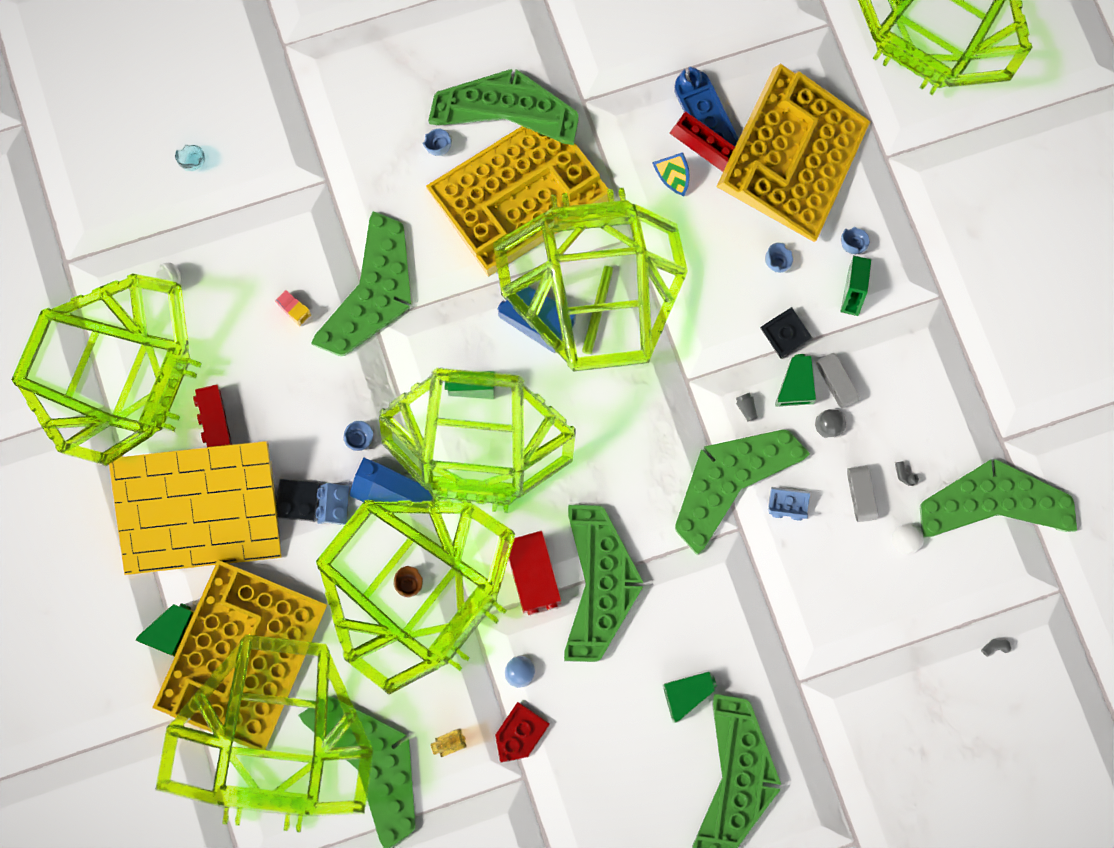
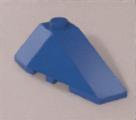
[349,457,436,509]

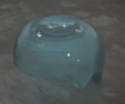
[174,144,206,172]

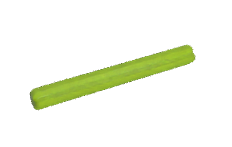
[582,265,613,355]

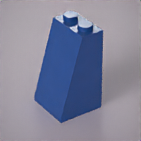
[497,282,577,354]

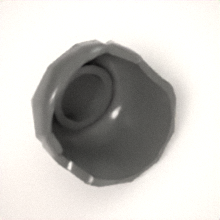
[815,409,847,438]

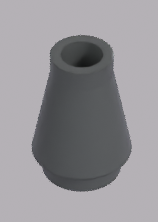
[736,392,758,422]

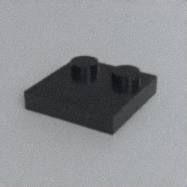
[760,307,813,359]
[276,479,319,522]

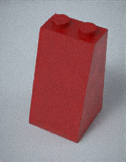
[504,530,561,616]

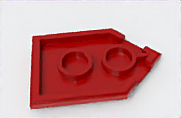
[495,701,550,763]

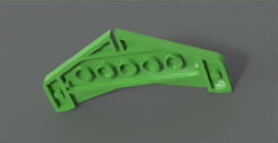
[428,69,579,145]
[311,211,412,357]
[675,429,810,555]
[919,459,1077,538]
[564,505,644,662]
[692,694,781,848]
[298,696,416,848]

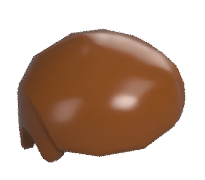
[393,565,423,598]

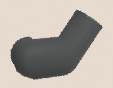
[895,461,919,486]
[981,639,1012,657]

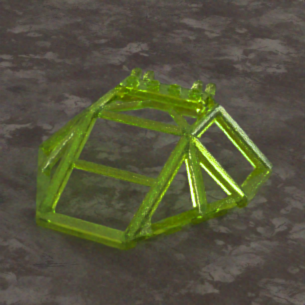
[858,0,1033,96]
[493,187,688,372]
[11,273,202,466]
[379,368,576,513]
[316,500,515,695]
[155,634,373,833]

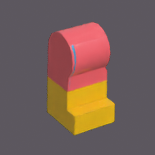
[275,290,311,327]

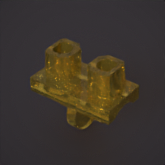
[430,728,467,758]

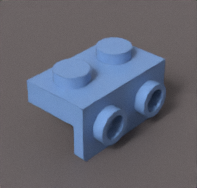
[316,483,349,525]
[768,487,810,521]

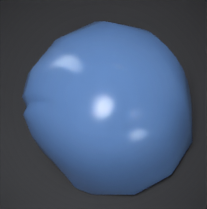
[423,128,452,156]
[841,227,870,255]
[765,242,794,273]
[343,421,373,451]
[504,656,535,688]

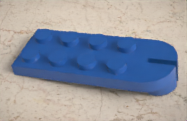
[674,67,739,163]

